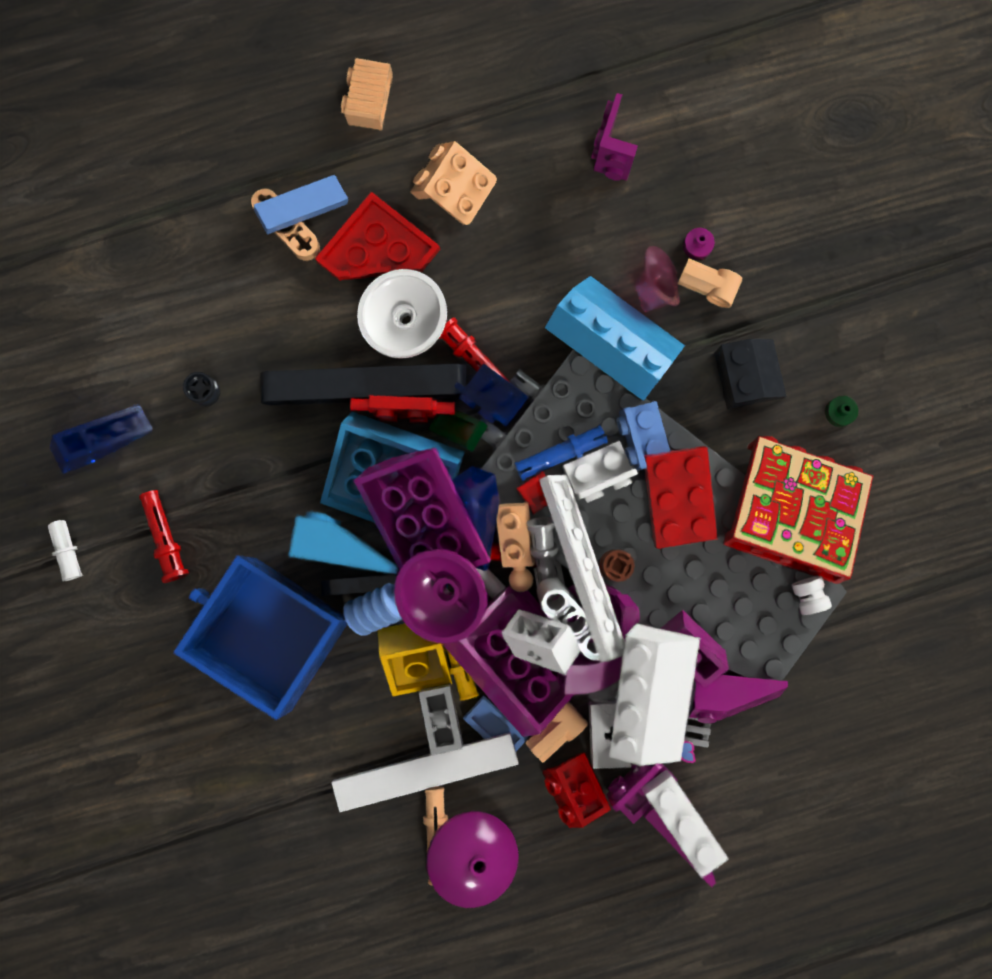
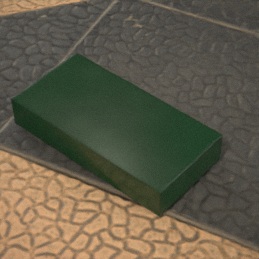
[428,409,488,452]

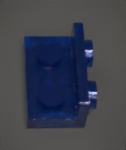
[454,364,528,426]

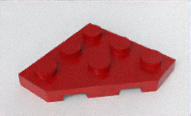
[315,192,441,280]

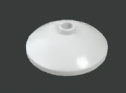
[357,269,447,358]

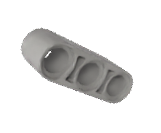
[537,578,600,660]

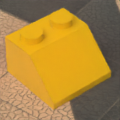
[377,624,452,696]

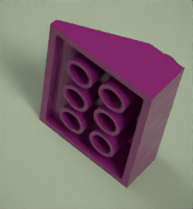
[353,447,491,570]
[443,584,574,737]

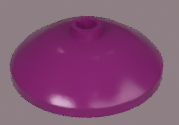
[426,811,519,908]

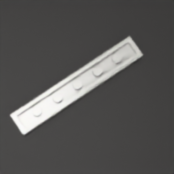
[539,475,625,662]
[331,732,519,812]

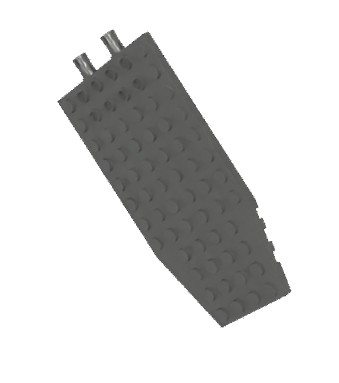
[465,349,847,681]

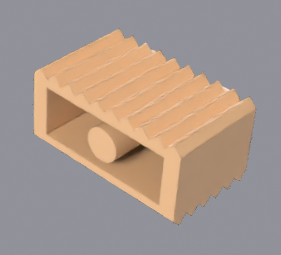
[341,58,393,130]

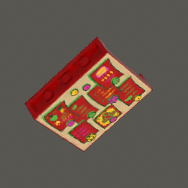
[722,436,873,584]

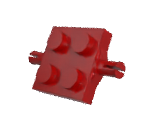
[350,395,455,424]

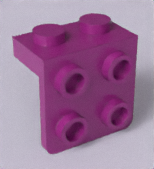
[591,93,638,181]
[606,763,678,824]

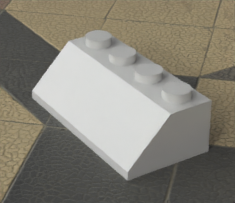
[610,624,700,765]

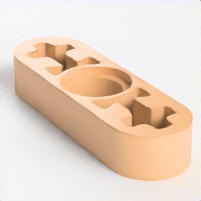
[251,189,320,261]

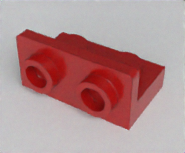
[542,753,611,828]

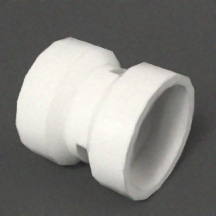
[792,576,832,615]

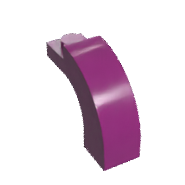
[557,594,640,694]

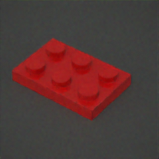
[644,446,717,549]

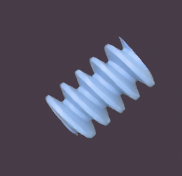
[343,583,403,636]

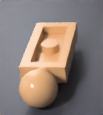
[495,503,536,592]

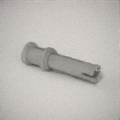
[527,517,558,611]

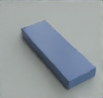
[254,175,348,235]

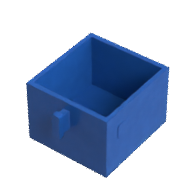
[174,555,347,720]

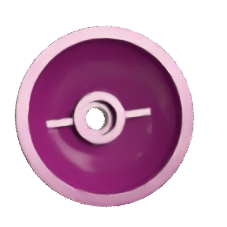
[394,549,487,643]

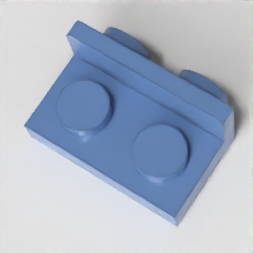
[617,401,670,471]

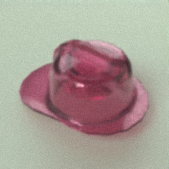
[635,246,680,312]

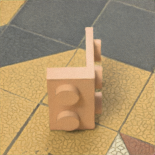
[410,141,496,225]

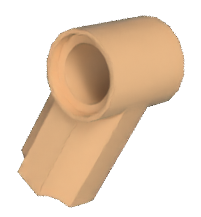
[678,259,742,308]
[525,701,588,763]

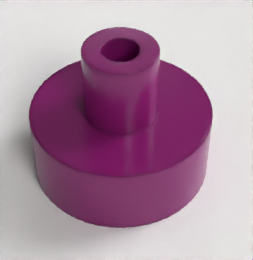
[683,228,715,260]

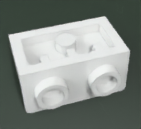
[562,441,638,503]

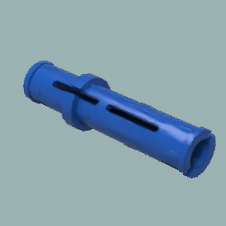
[514,425,608,481]

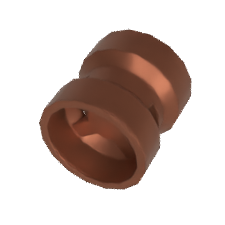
[598,550,635,582]

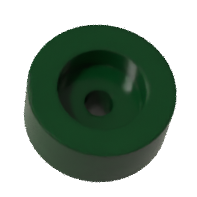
[825,396,858,427]

